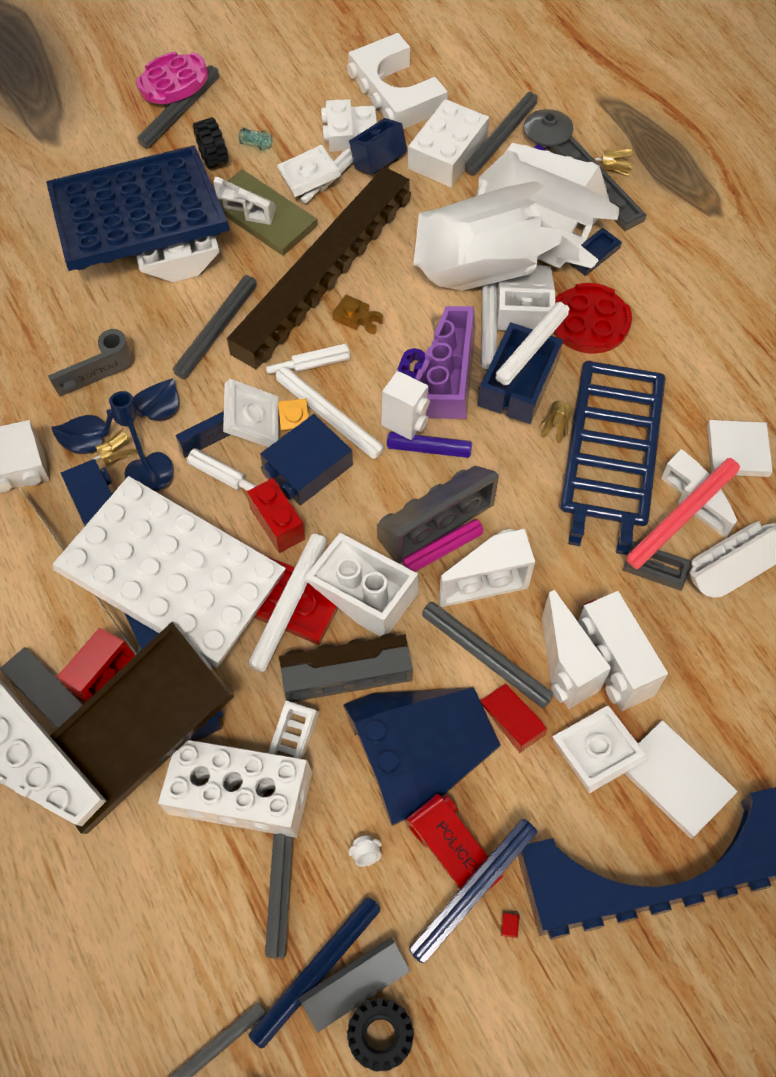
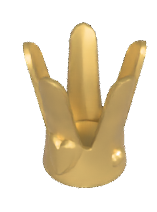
[595,149,634,176]
[539,401,573,443]
[93,427,138,466]

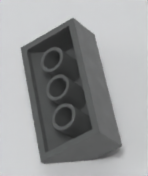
[377,465,499,564]

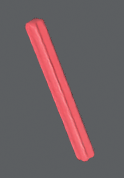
[626,458,740,569]

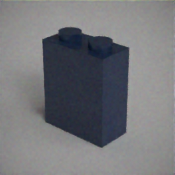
[260,414,353,506]

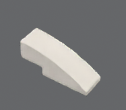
[661,449,737,538]

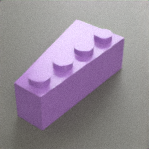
[415,306,476,419]

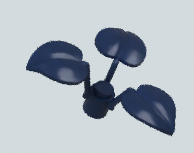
[51,378,179,491]

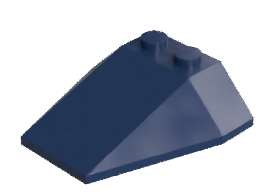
[343,687,500,826]

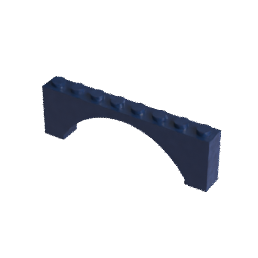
[517,787,776,940]

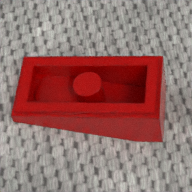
[481,683,547,753]

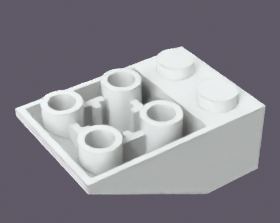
[497,265,555,330]

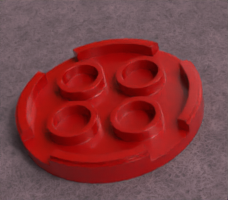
[553,283,632,354]

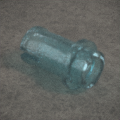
[239,127,272,151]

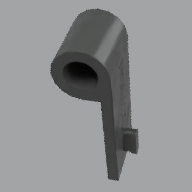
[48,329,134,397]

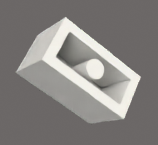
[381,371,430,440]

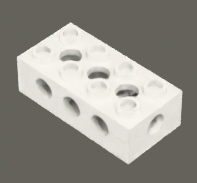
[158,740,313,838]

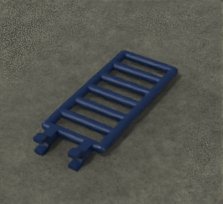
[560,361,666,555]

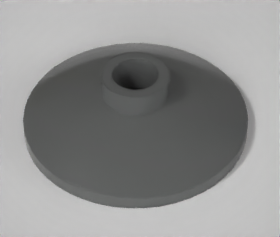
[524,109,573,147]

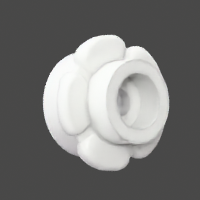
[349,835,382,867]

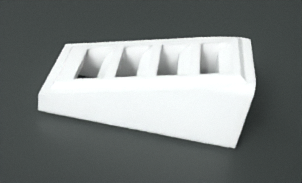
[268,701,320,759]

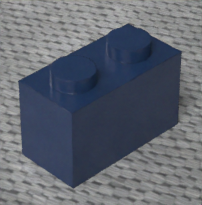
[349,118,407,174]

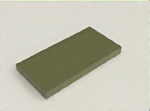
[215,169,318,256]

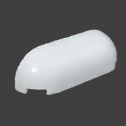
[689,521,776,598]

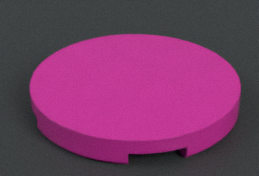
[136,52,208,104]

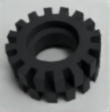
[193,117,229,169]
[347,998,414,1072]

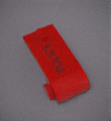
[405,794,503,890]

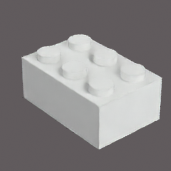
[408,99,489,188]
[578,591,668,712]

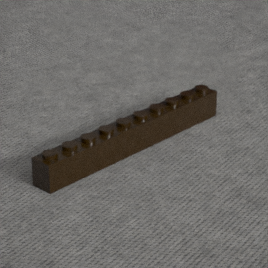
[227,166,411,370]

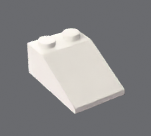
[438,529,535,607]
[305,533,418,637]
[541,590,611,709]

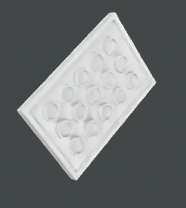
[53,476,286,668]

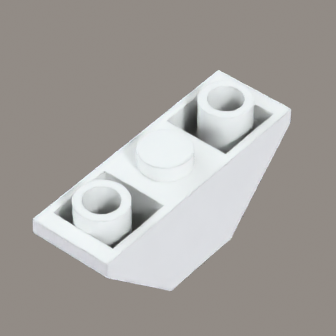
[137,236,219,282]

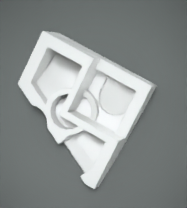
[214,177,276,225]

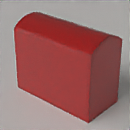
[501,913,520,938]

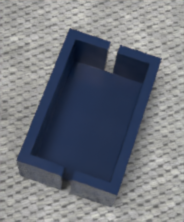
[478,322,563,424]

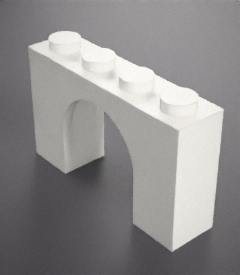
[347,33,448,129]

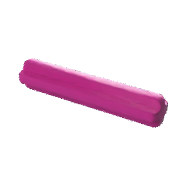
[403,519,484,572]

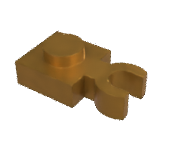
[332,294,383,334]

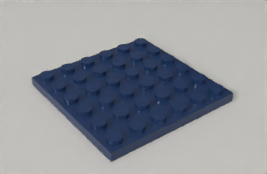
[46,145,230,271]

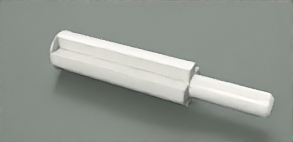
[301,149,353,204]
[266,344,350,374]
[187,448,256,491]

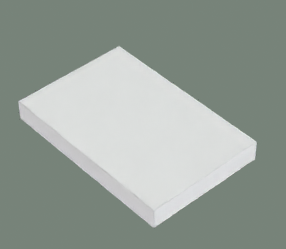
[624,720,738,839]

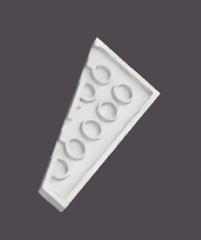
[0,680,106,826]

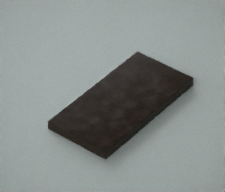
[50,622,235,834]

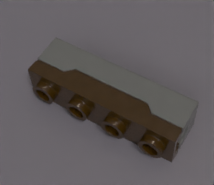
[279,633,413,702]

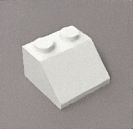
[0,420,49,493]

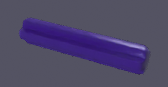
[387,432,472,458]

